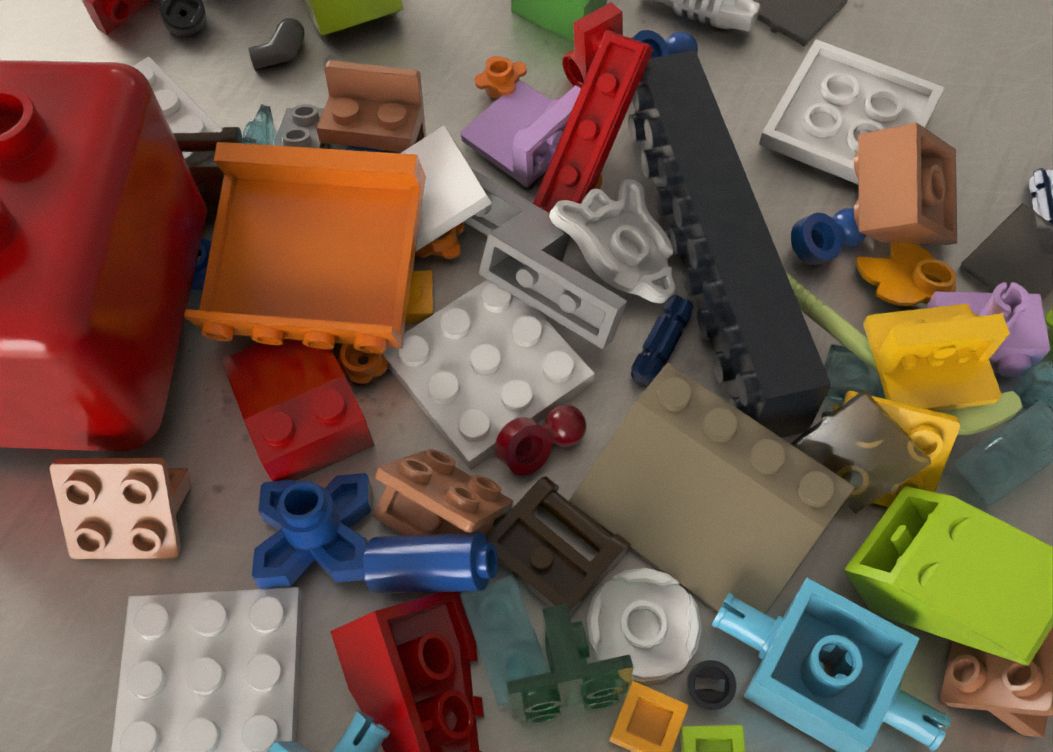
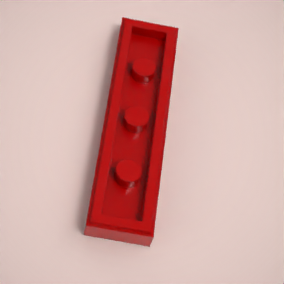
[533,30,653,213]

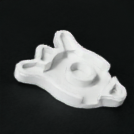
[549,179,675,303]

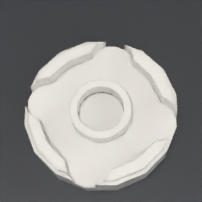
[586,568,702,686]

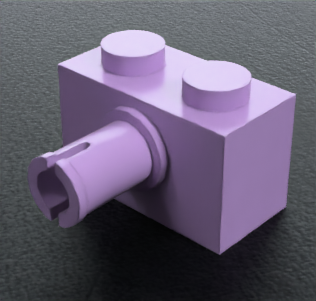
[926,282,1051,377]

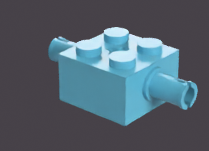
[711,577,952,752]

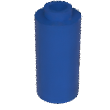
[363,532,498,594]

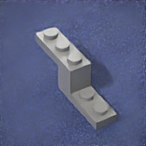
[464,168,628,349]

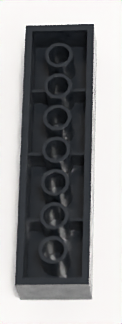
[628,50,831,438]

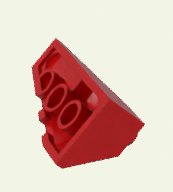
[330,592,484,752]

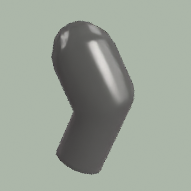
[248,18,305,70]

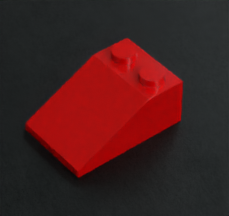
[222,339,375,481]

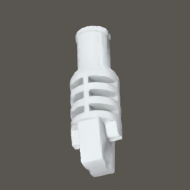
[651,0,760,31]

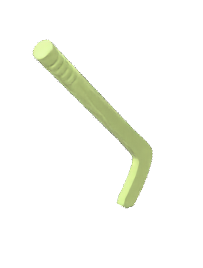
[786,272,1023,435]

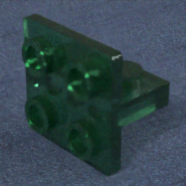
[506,604,634,724]

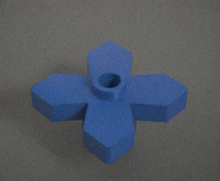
[252,473,372,589]

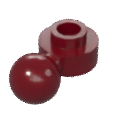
[495,405,587,475]

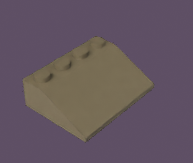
[569,363,855,614]

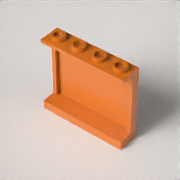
[184,142,426,354]

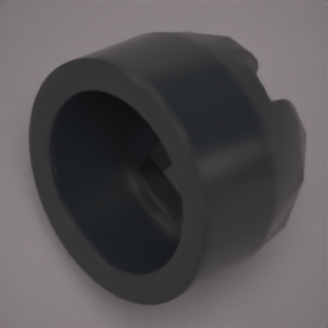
[686,660,736,710]

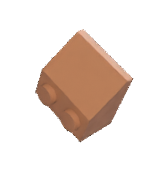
[854,122,957,245]

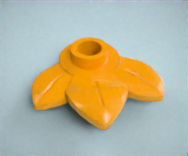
[856,242,956,306]

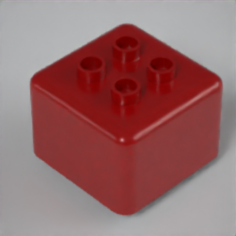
[0,60,207,452]

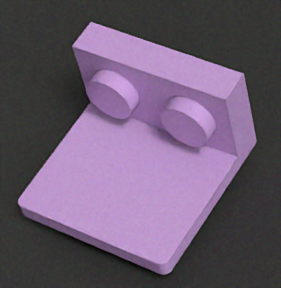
[461,81,581,188]

